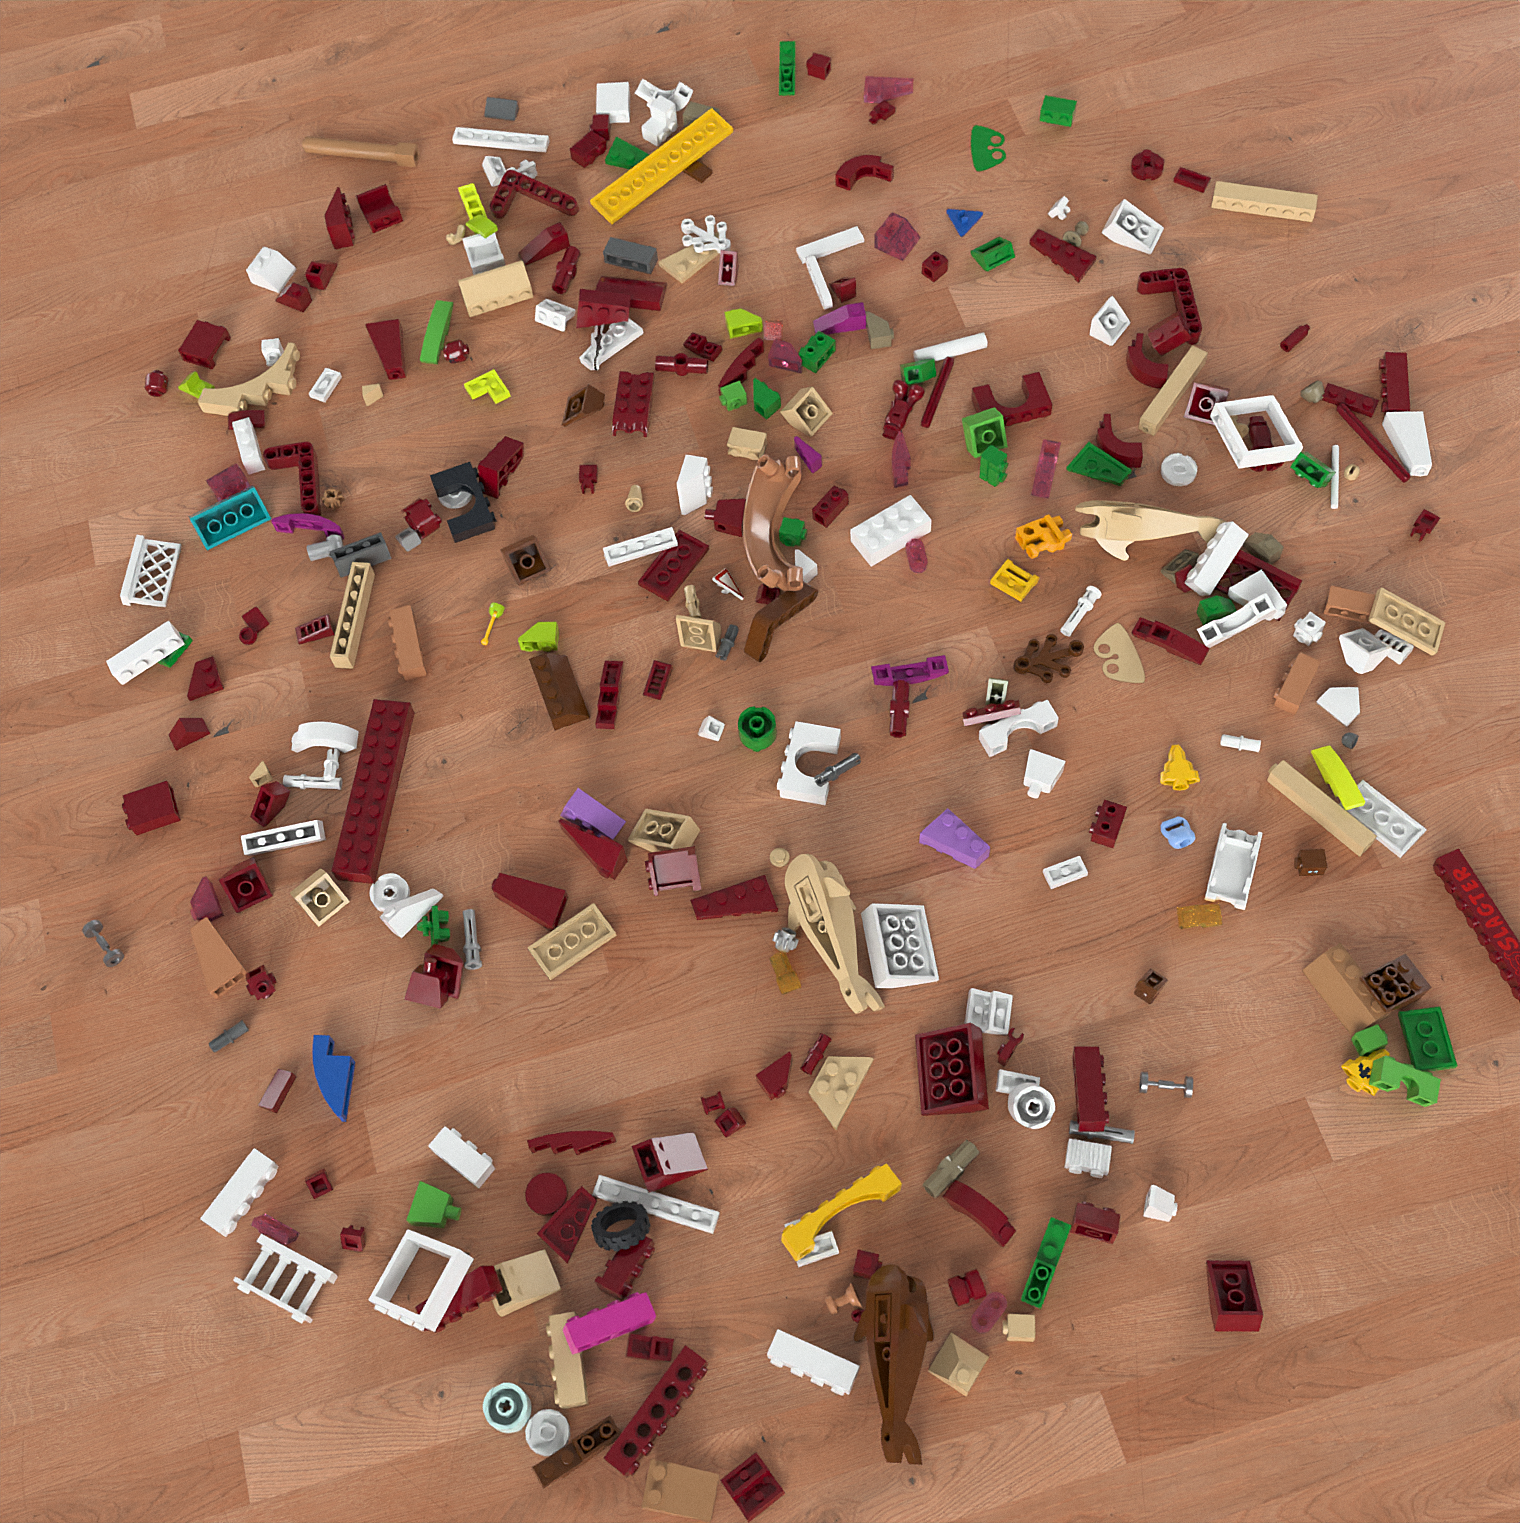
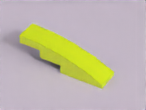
[458,183,487,235]
[1311,745,1365,810]

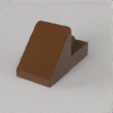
[1134,969,1168,1004]

